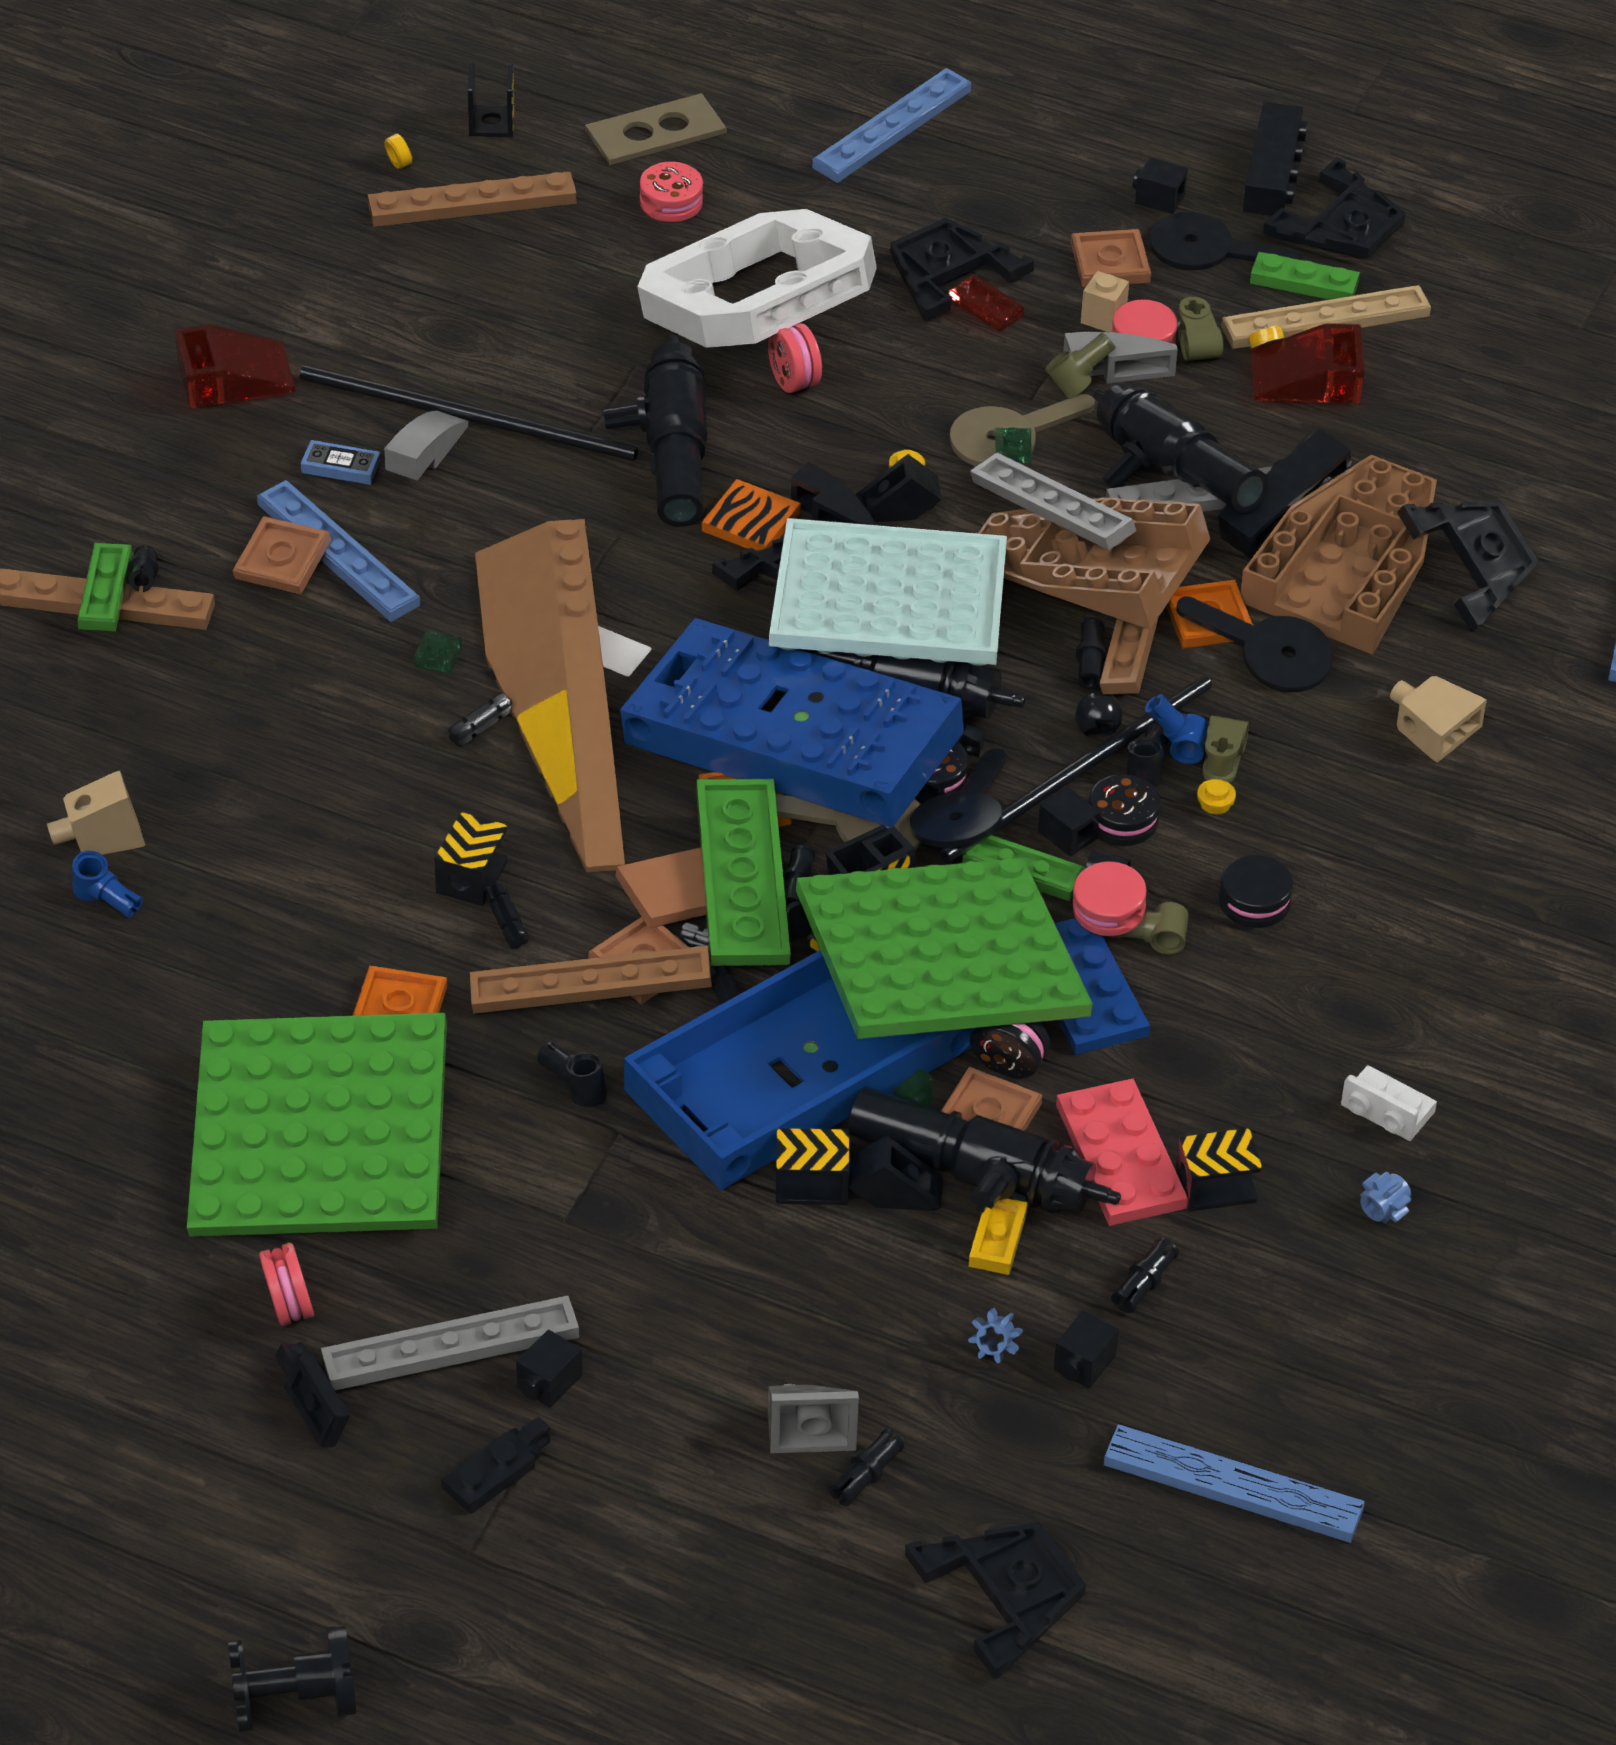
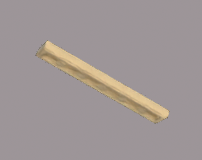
[1221,285,1431,349]

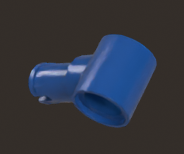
[1145,694,1209,764]
[71,850,143,919]

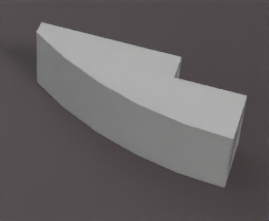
[1063,332,1178,384]
[384,410,468,481]

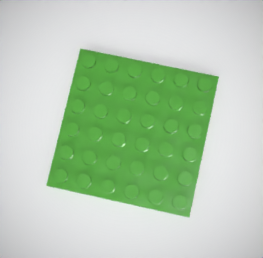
[796,858,1093,1039]
[187,1013,447,1237]

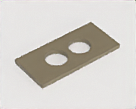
[585,93,727,165]

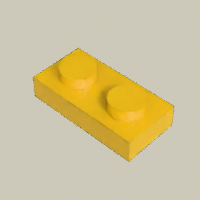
[968,1198,1028,1275]

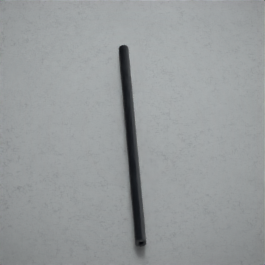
[299,365,638,461]
[939,676,1212,864]

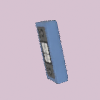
[301,440,381,485]

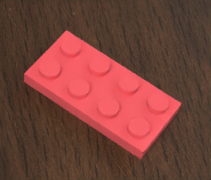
[1056,1078,1188,1226]

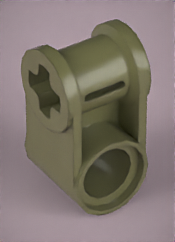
[1176,296,1223,362]
[1202,715,1249,783]

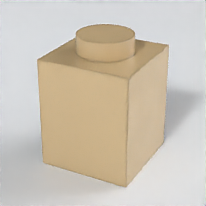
[1081,271,1129,332]

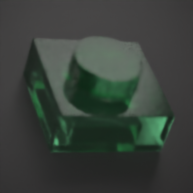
[995,427,1032,463]
[415,630,462,673]
[893,1068,933,1107]

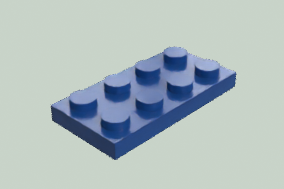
[1055,918,1150,1055]

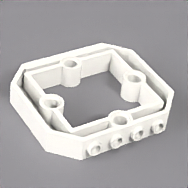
[637,209,877,348]

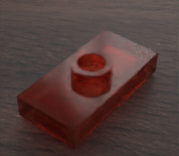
[949,274,1024,332]

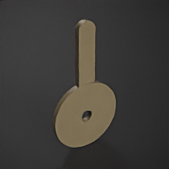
[950,394,1095,466]
[775,793,921,850]

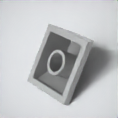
[768,1384,859,1453]

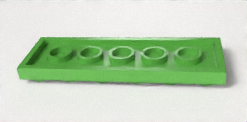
[696,779,791,966]

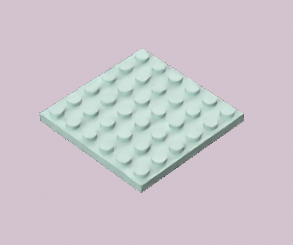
[769,518,1007,666]

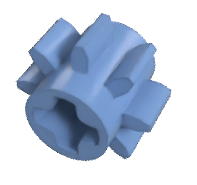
[1360,1171,1411,1223]
[968,1308,1023,1363]

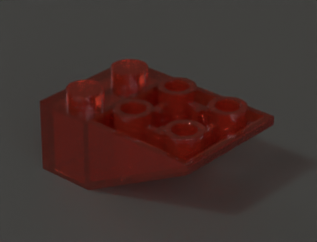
[1251,323,1364,403]
[175,324,296,408]

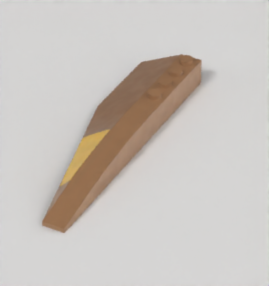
[475,519,625,872]

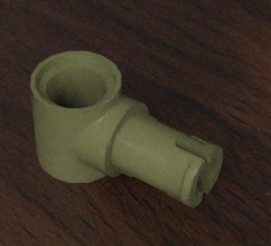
[1045,332,1116,398]
[1110,902,1189,955]

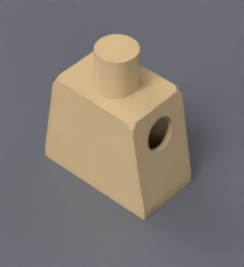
[1390,676,1486,763]
[47,771,145,855]

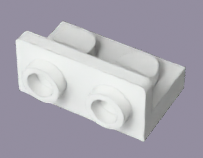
[1341,1065,1437,1141]

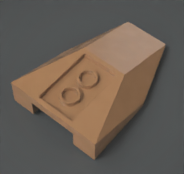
[1241,455,1437,655]
[978,497,1210,629]

